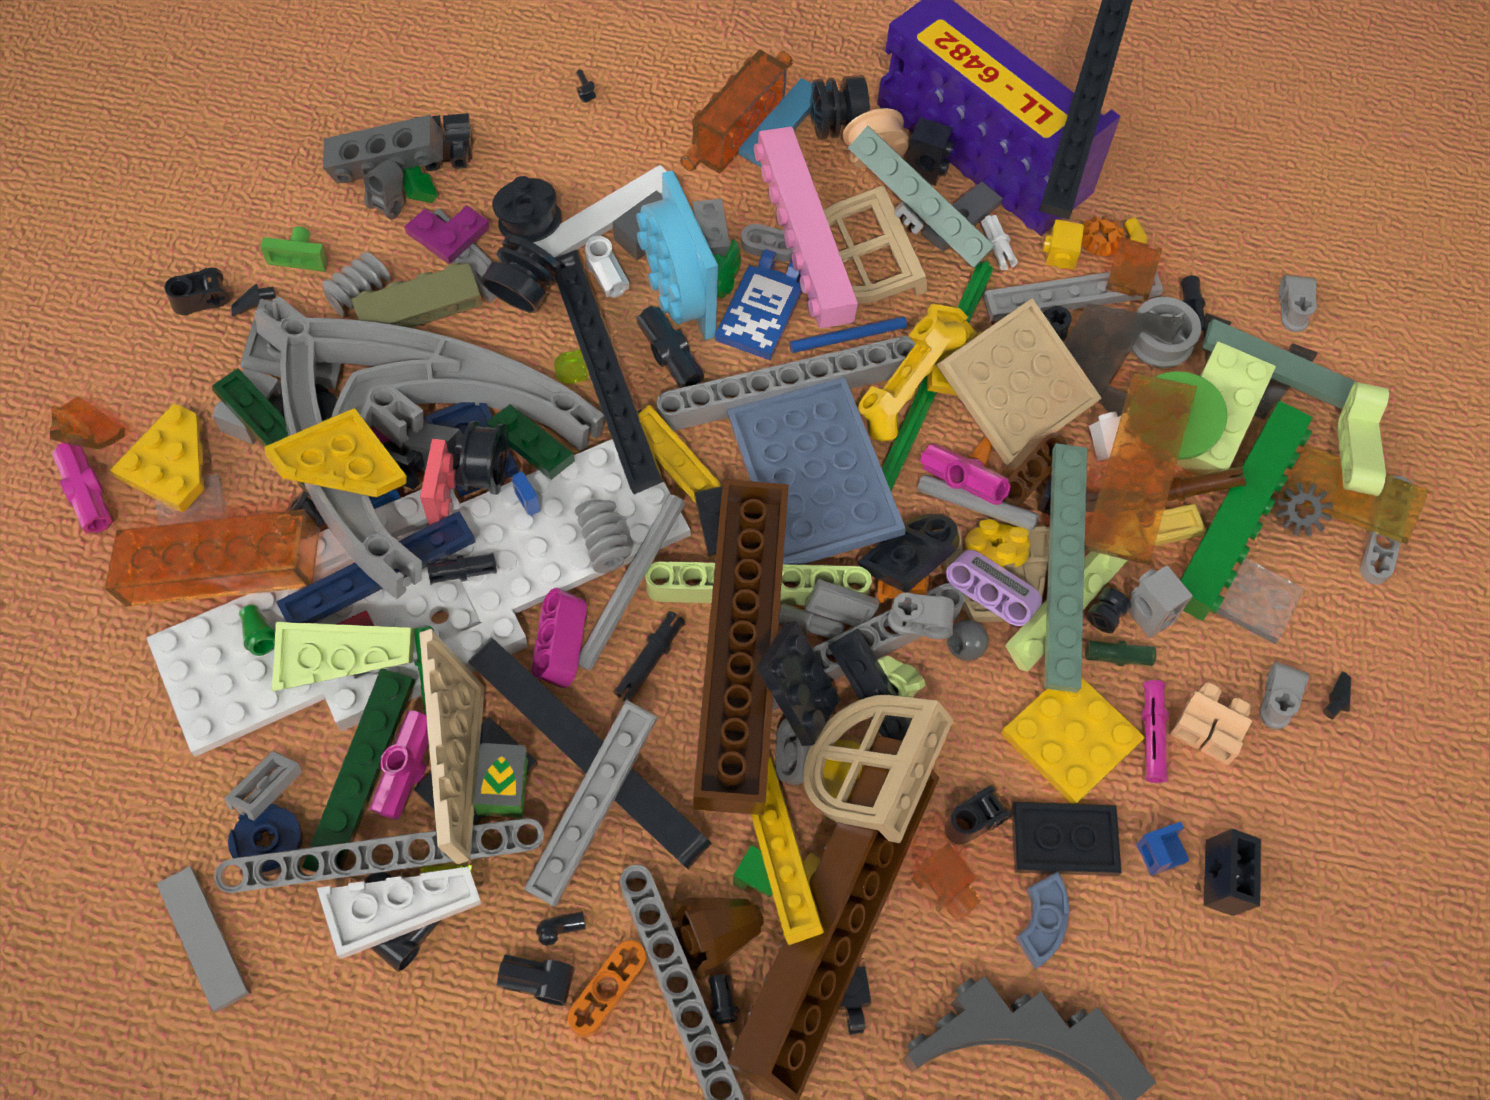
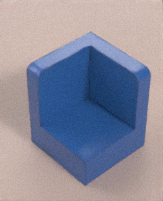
[1136,822,1189,876]

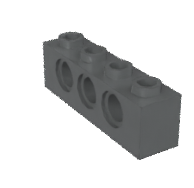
[323,115,443,184]

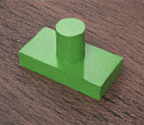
[260,226,328,272]

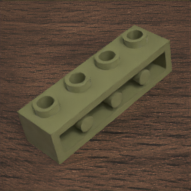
[351,262,482,328]

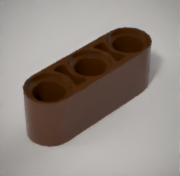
[1000,433,1067,505]

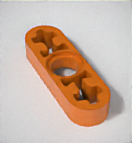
[568,940,646,1037]

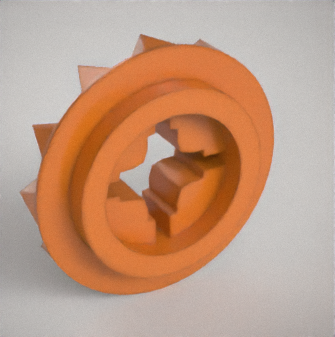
[1081,215,1126,256]

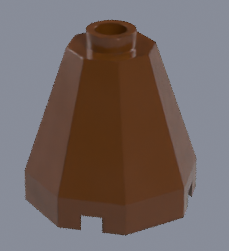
[671,898,764,979]

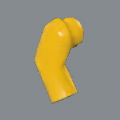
[1123,217,1147,256]

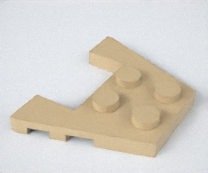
[933,526,1050,623]

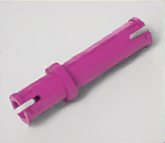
[1142,680,1169,783]

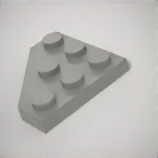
[240,299,341,389]

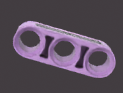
[946,550,1042,626]

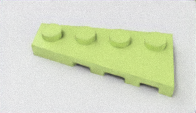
[272,622,415,691]

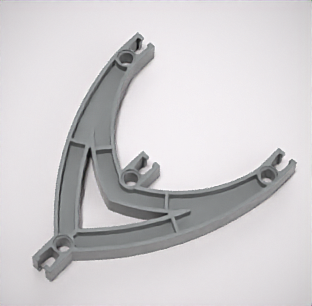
[255,296,604,599]

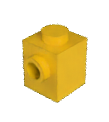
[1042,219,1084,270]

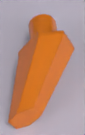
[969,437,993,468]

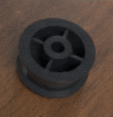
[492,176,562,242]
[456,421,509,495]

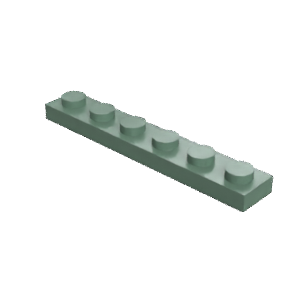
[848,125,995,268]

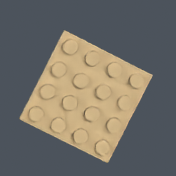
[937,298,1102,466]

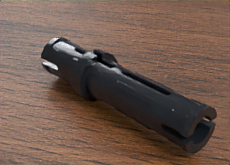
[613,611,686,702]

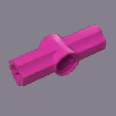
[52,441,112,533]
[920,444,1011,505]
[369,710,429,820]

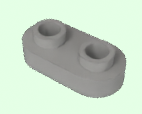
[741,224,793,262]
[776,719,810,785]

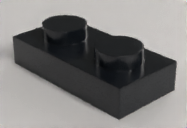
[694,487,722,556]

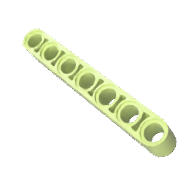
[645,561,872,605]

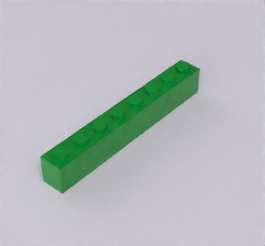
[1180,400,1313,621]

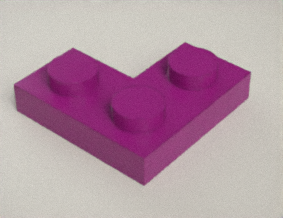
[404,205,490,265]

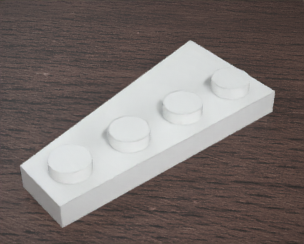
[317,867,482,959]

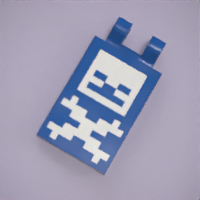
[715,249,803,361]

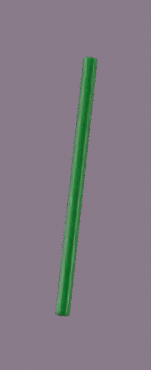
[882,261,994,492]

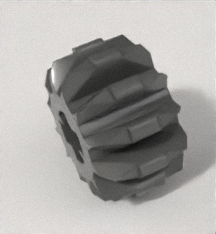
[1277,483,1333,537]

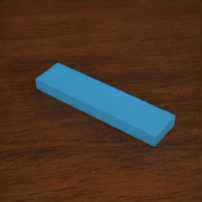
[739,78,812,167]

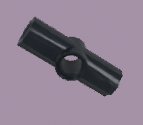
[636,306,704,388]

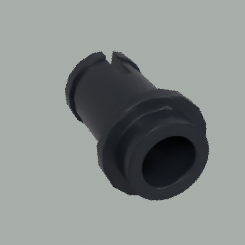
[708,974,740,1025]

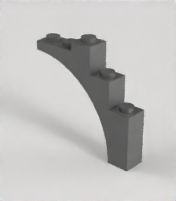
[903,976,1157,1100]

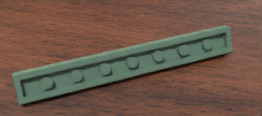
[1044,443,1087,693]

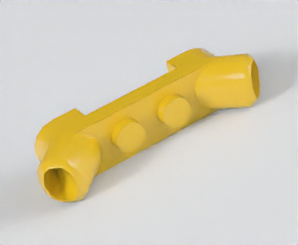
[858,314,967,441]

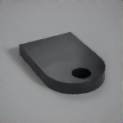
[858,514,960,593]

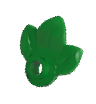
[713,239,741,298]

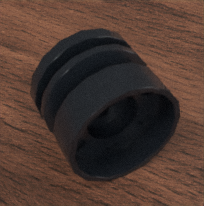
[810,75,870,140]
[481,235,561,313]

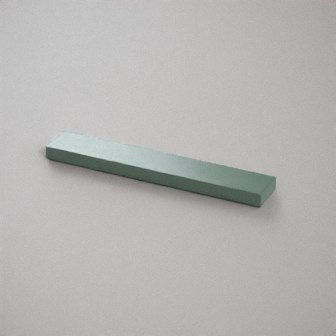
[1202,319,1356,409]

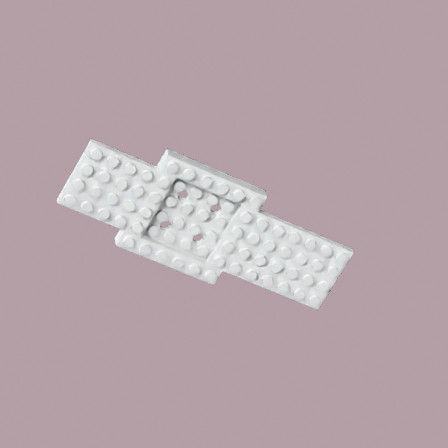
[146,439,691,757]

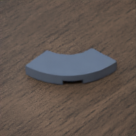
[1016,872,1069,970]

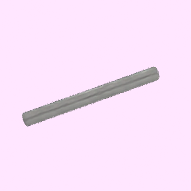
[578,495,685,670]

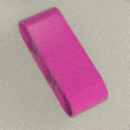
[532,588,587,688]

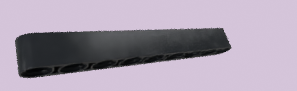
[468,637,712,870]

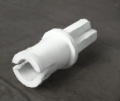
[981,215,1018,270]

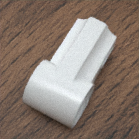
[585,236,629,298]

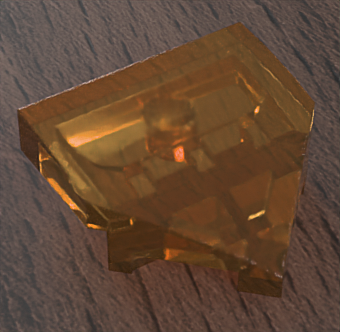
[50,396,125,449]

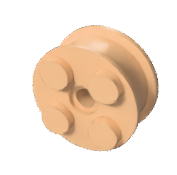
[843,108,910,169]

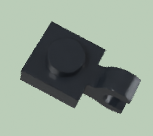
[839,966,871,1035]

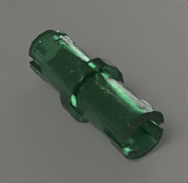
[1085,640,1156,667]

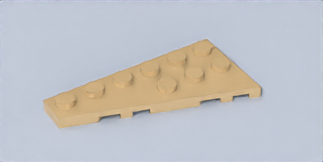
[419,629,485,864]

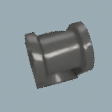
[364,159,404,220]

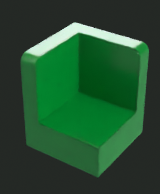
[733,845,773,897]

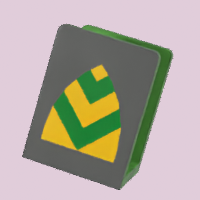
[474,743,528,818]

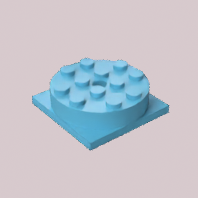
[636,170,718,340]

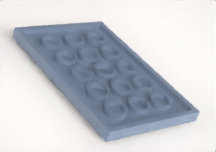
[727,377,905,565]

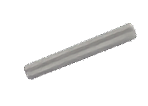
[918,475,1039,530]

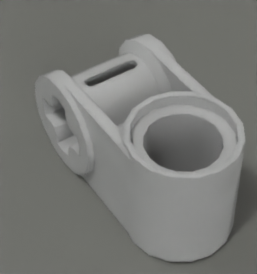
[1279,275,1317,332]
[888,593,954,639]
[1260,661,1309,730]

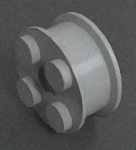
[1128,297,1201,369]

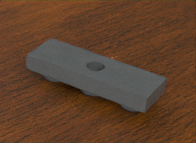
[922,181,1003,252]

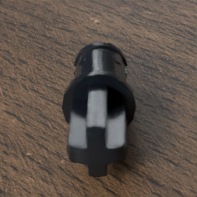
[1181,275,1206,331]

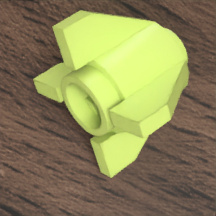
[878,656,926,698]

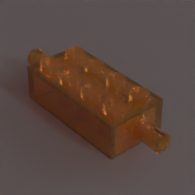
[680,49,793,174]

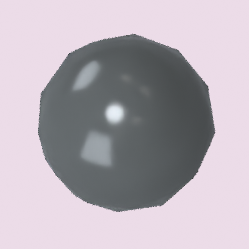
[947,620,989,661]

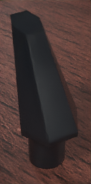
[231,284,276,317]
[1323,671,1351,719]

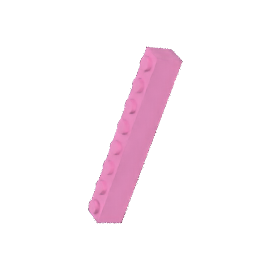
[754,126,858,329]

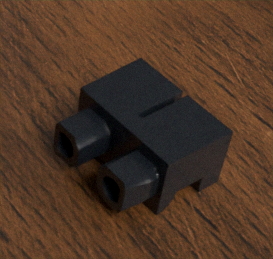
[414,113,472,171]

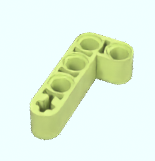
[1337,382,1389,496]

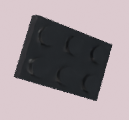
[757,621,840,746]

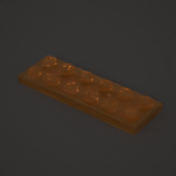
[1085,373,1197,565]

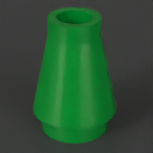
[239,605,275,656]

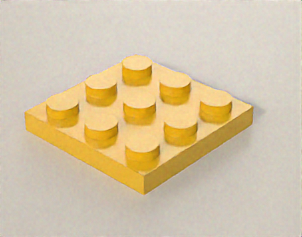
[1000,677,1145,804]

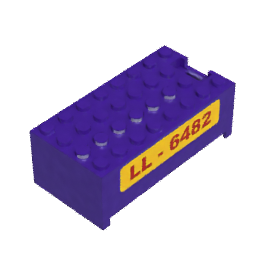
[877,0,1121,236]

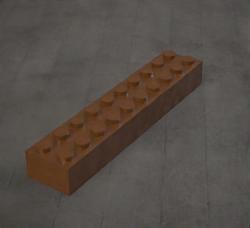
[693,479,789,815]
[728,736,939,1100]

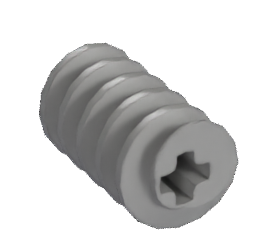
[322,252,391,316]
[574,500,632,573]

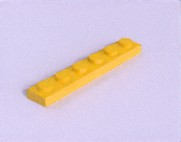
[751,757,824,945]

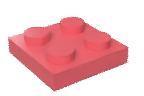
[420,439,457,526]

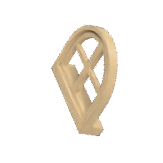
[824,185,927,304]
[803,695,953,843]

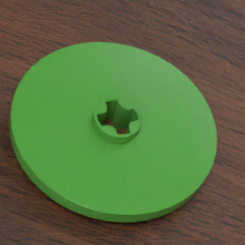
[1129,371,1227,460]

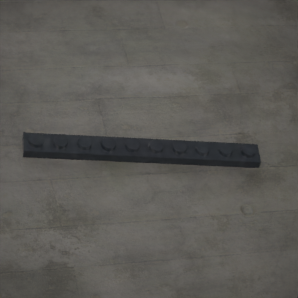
[1039,0,1133,219]
[555,250,663,495]

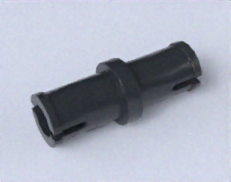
[427,552,497,585]

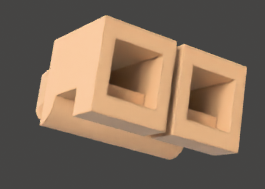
[1170,682,1252,765]

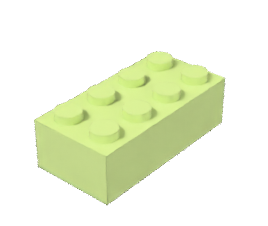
[1162,341,1276,475]

